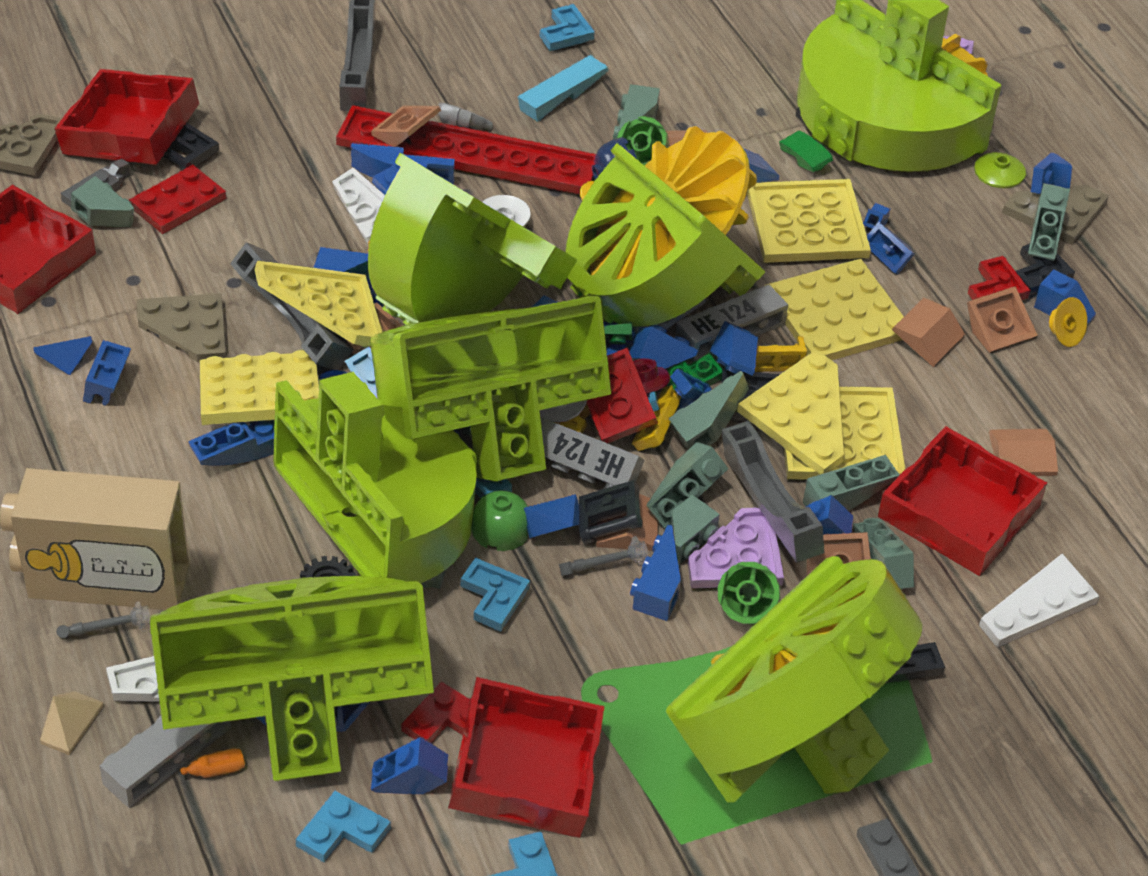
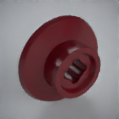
[633,358,670,393]

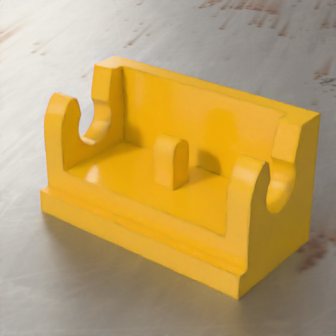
[755,336,807,372]

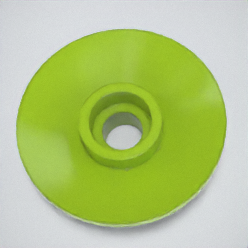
[974,152,1026,189]

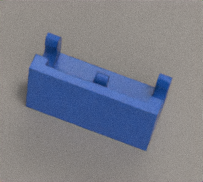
[83,340,131,406]

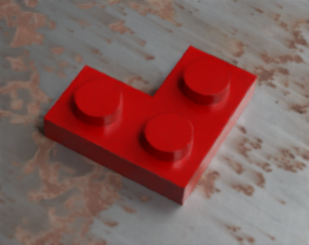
[967,256,1030,300]
[401,681,470,743]

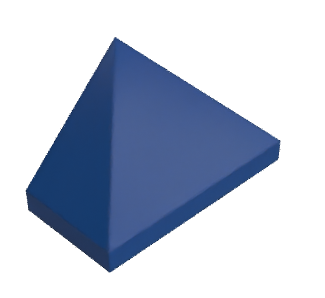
[867,222,915,275]
[33,336,92,375]
[523,494,579,538]

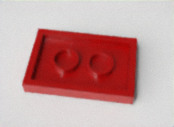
[129,165,227,234]
[587,347,658,444]

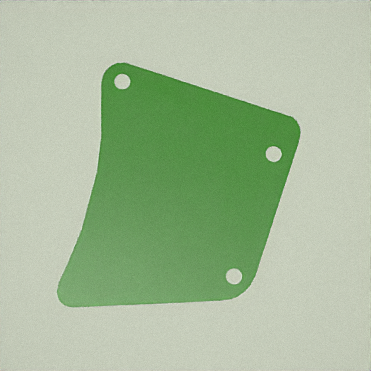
[581,646,933,845]

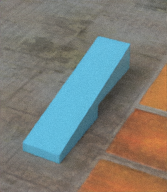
[518,55,608,122]

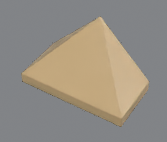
[40,691,104,755]

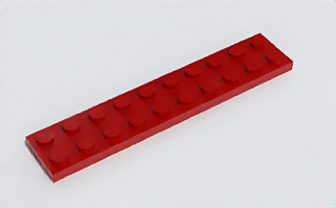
[336,105,596,194]

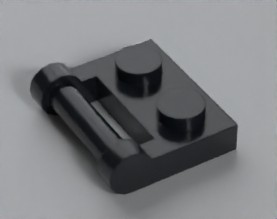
[163,122,219,171]
[579,480,643,544]

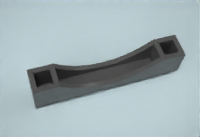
[339,0,376,111]
[230,242,354,372]
[722,421,825,563]

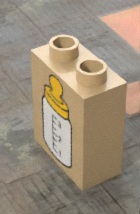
[0,468,190,610]

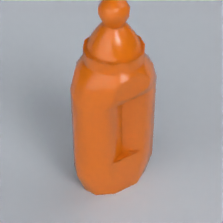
[180,748,245,778]

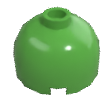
[617,116,670,165]
[471,490,528,551]
[718,562,780,624]

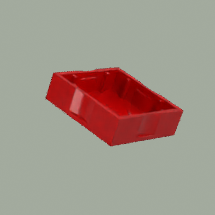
[54,69,200,165]
[0,184,96,314]
[878,426,1047,576]
[448,677,605,838]

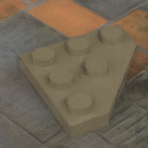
[0,114,62,176]
[1002,185,1109,245]
[137,293,226,362]

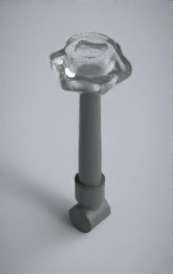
[559,536,648,576]
[56,601,150,639]

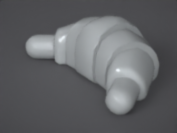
[438,103,493,130]

